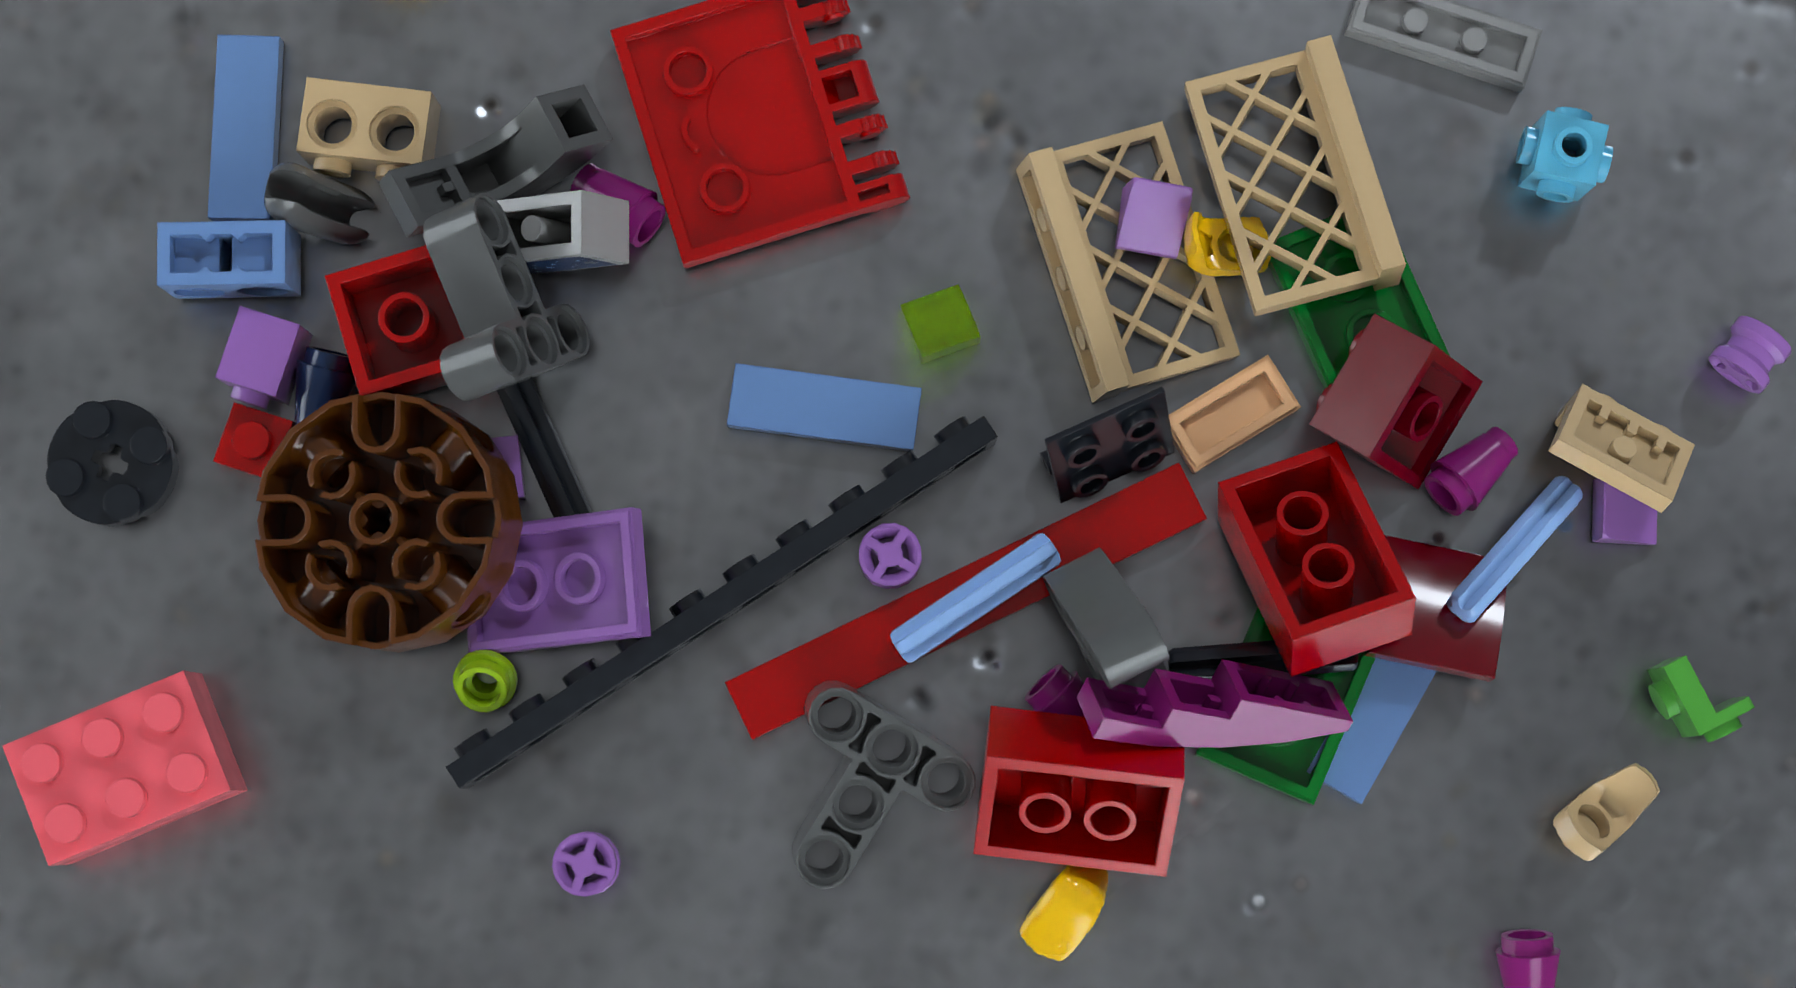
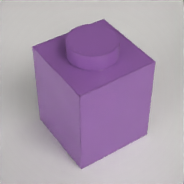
[215,306,313,410]

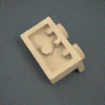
[1548,384,1695,513]

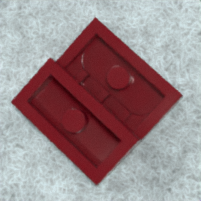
[1364,535,1507,682]

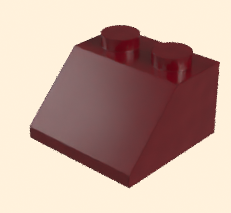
[1309,314,1483,490]

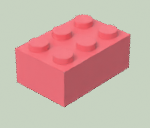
[2,670,248,866]

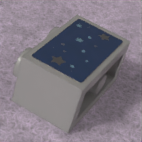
[497,190,629,274]

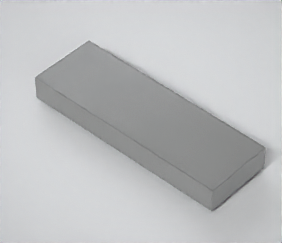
[1344,0,1543,93]

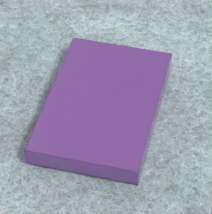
[467,507,651,654]

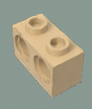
[296,77,441,181]

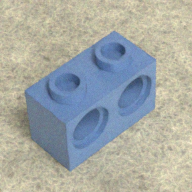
[157,220,301,299]

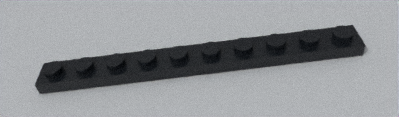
[446,416,998,789]

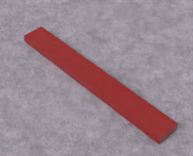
[725,462,1207,740]

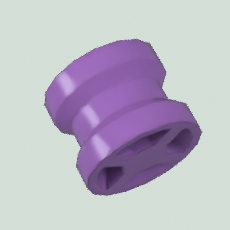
[1709,316,1792,394]
[859,523,922,589]
[552,831,621,897]

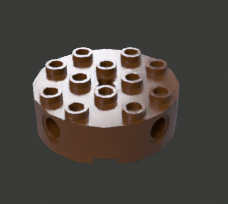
[255,392,523,652]

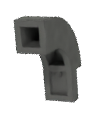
[378,84,613,238]

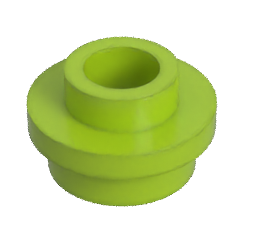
[453,650,518,712]

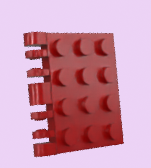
[610,0,910,269]

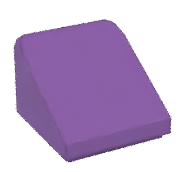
[1115,177,1193,259]
[1591,478,1657,545]

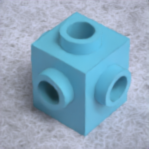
[1516,107,1613,203]

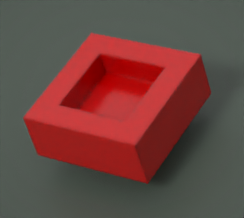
[213,402,295,478]

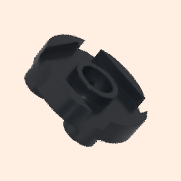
[45,400,179,527]

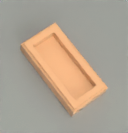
[1169,355,1301,474]

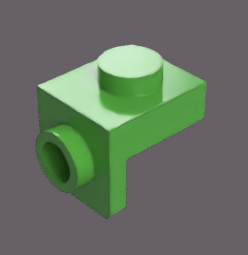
[1647,655,1755,742]

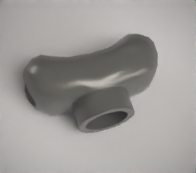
[264,162,375,244]

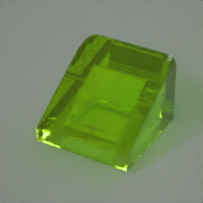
[900,284,981,364]

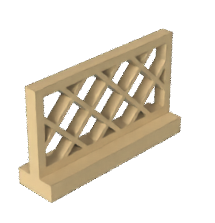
[1184,35,1406,317]
[1016,121,1240,403]

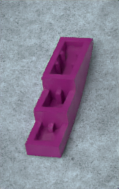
[1077,659,1353,748]

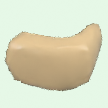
[1553,763,1660,861]

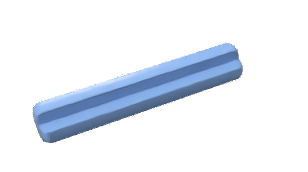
[1447,476,1583,623]
[890,533,1061,663]

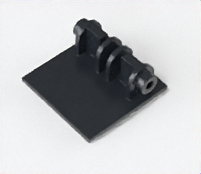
[1040,386,1175,503]

